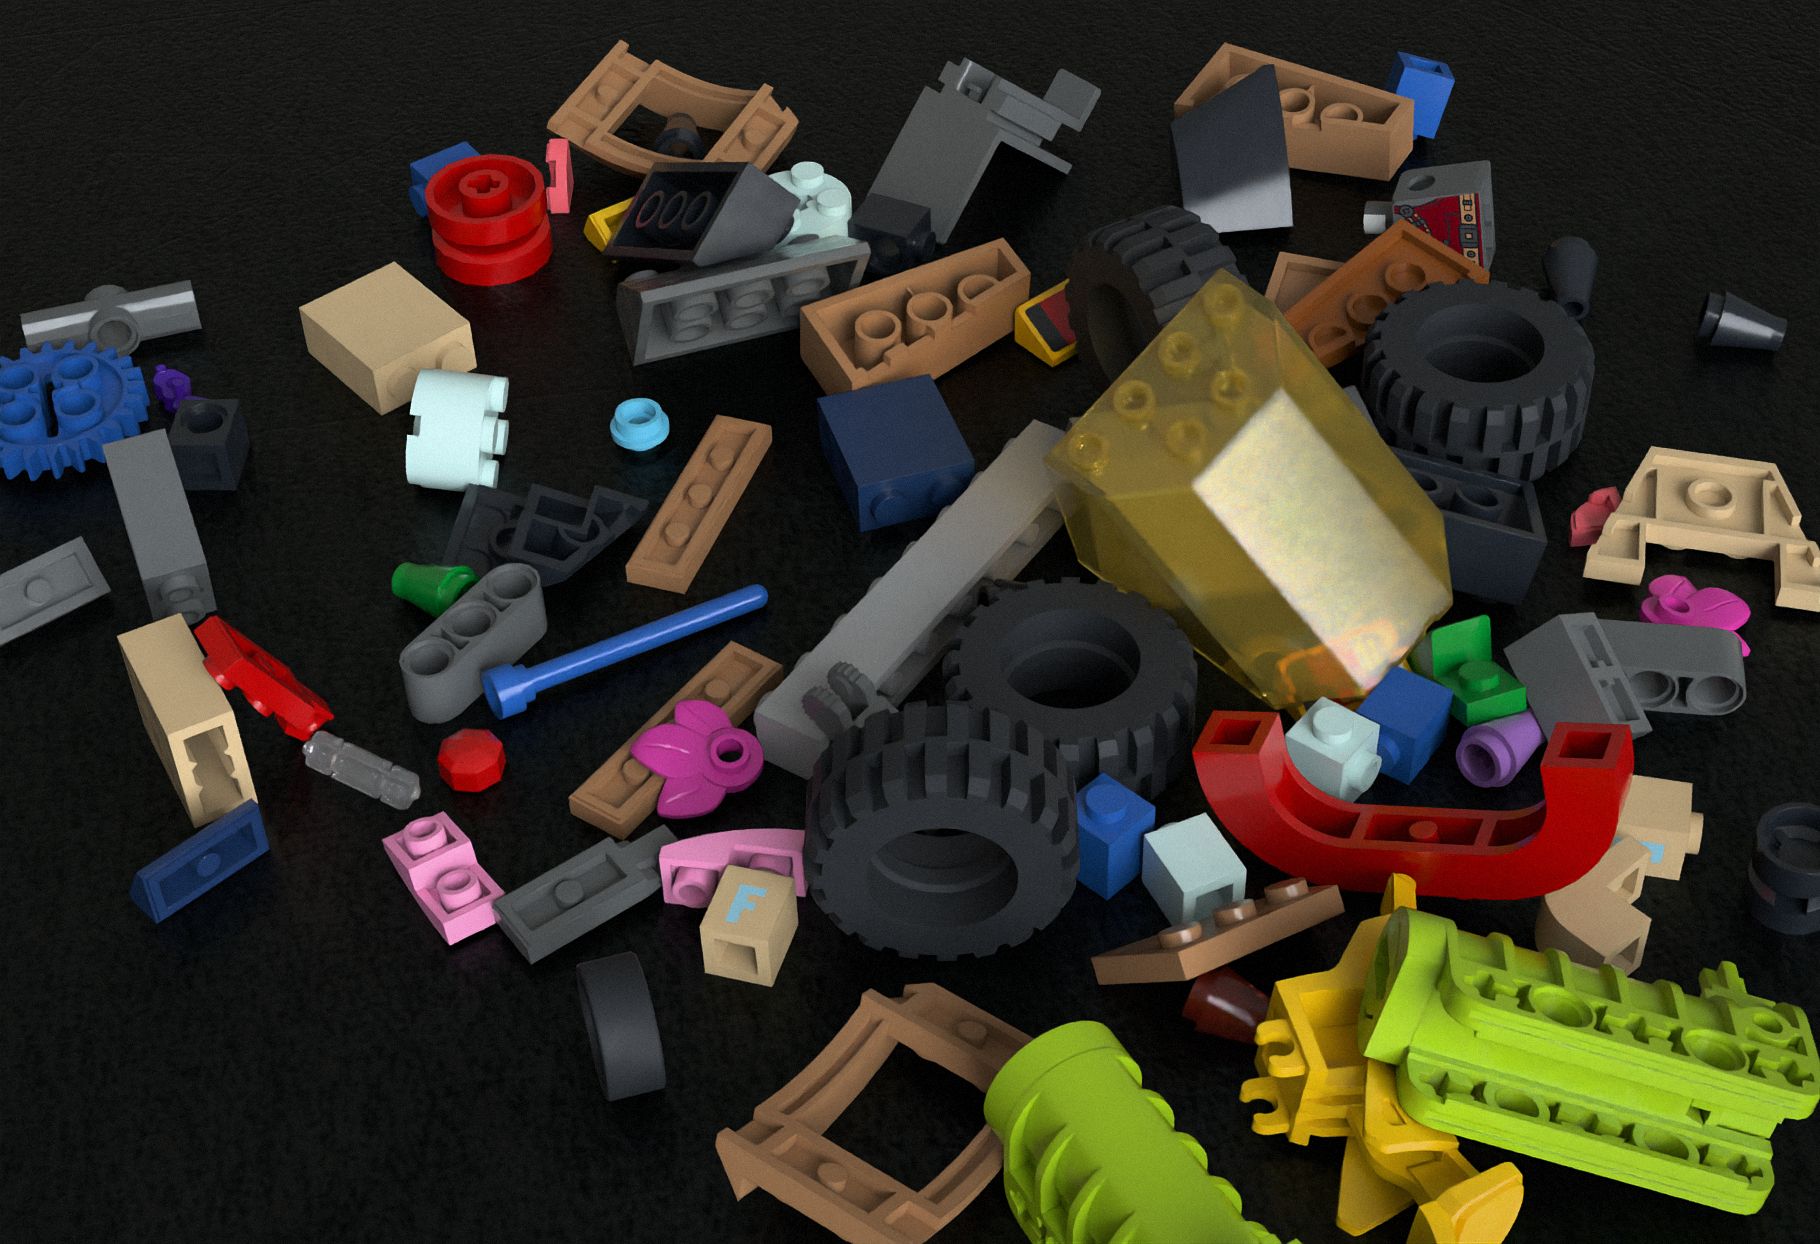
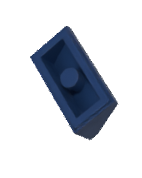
[129,798,270,924]

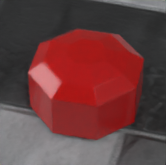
[437,728,506,792]

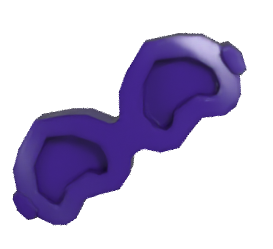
[153,365,207,416]

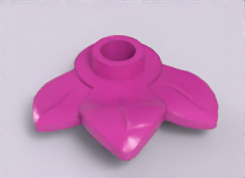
[1638,575,1751,657]
[630,700,764,819]

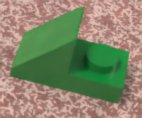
[1406,614,1527,728]

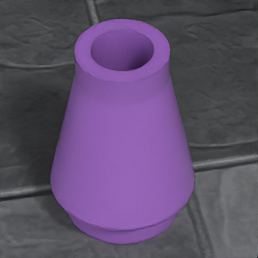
[1456,707,1547,788]

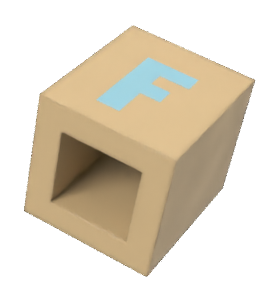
[1607,775,1703,880]
[700,864,798,987]

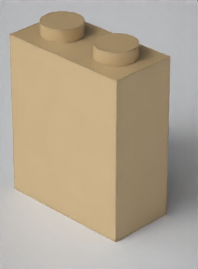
[299,262,477,415]
[117,613,258,828]

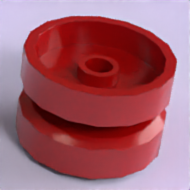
[425,154,553,286]

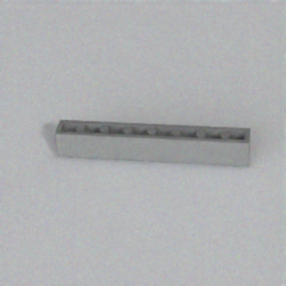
[754,419,1073,780]

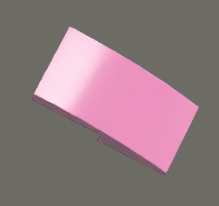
[382,811,506,945]
[659,829,809,908]

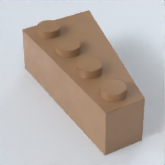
[1174,43,1415,181]
[800,238,1031,396]

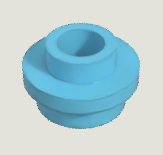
[610,398,669,451]

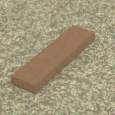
[625,415,772,594]
[568,641,784,841]

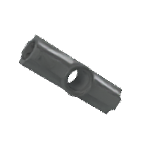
[20,280,202,358]

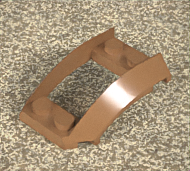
[547,40,799,180]
[715,982,1034,1244]

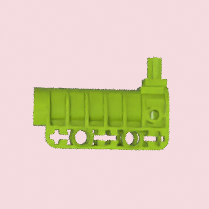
[1357,906,1820,1215]
[984,1021,1302,1244]

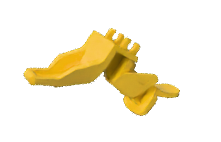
[1239,872,1524,1244]

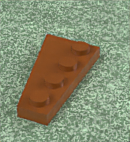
[1259,218,1490,386]

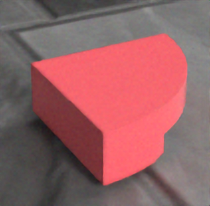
[546,139,574,214]
[1568,486,1622,547]

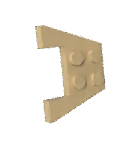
[1583,446,1820,612]

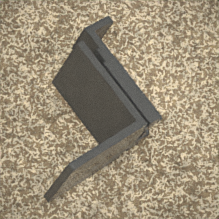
[866,57,1101,245]

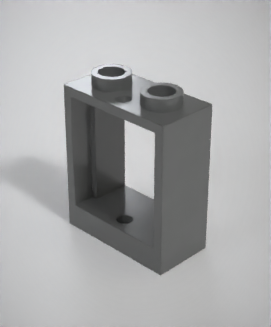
[102,428,217,625]

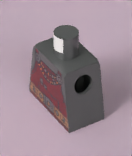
[1363,160,1496,271]

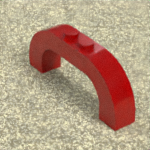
[1192,710,1634,900]

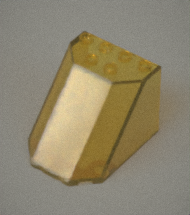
[1042,268,1453,710]

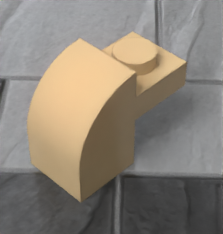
[1535,835,1651,976]

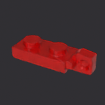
[194,615,335,741]

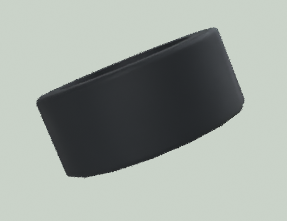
[576,951,666,1101]

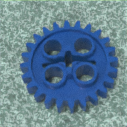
[0,340,150,481]

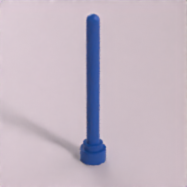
[481,584,768,720]

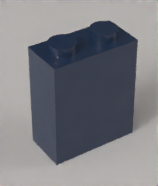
[817,374,975,532]

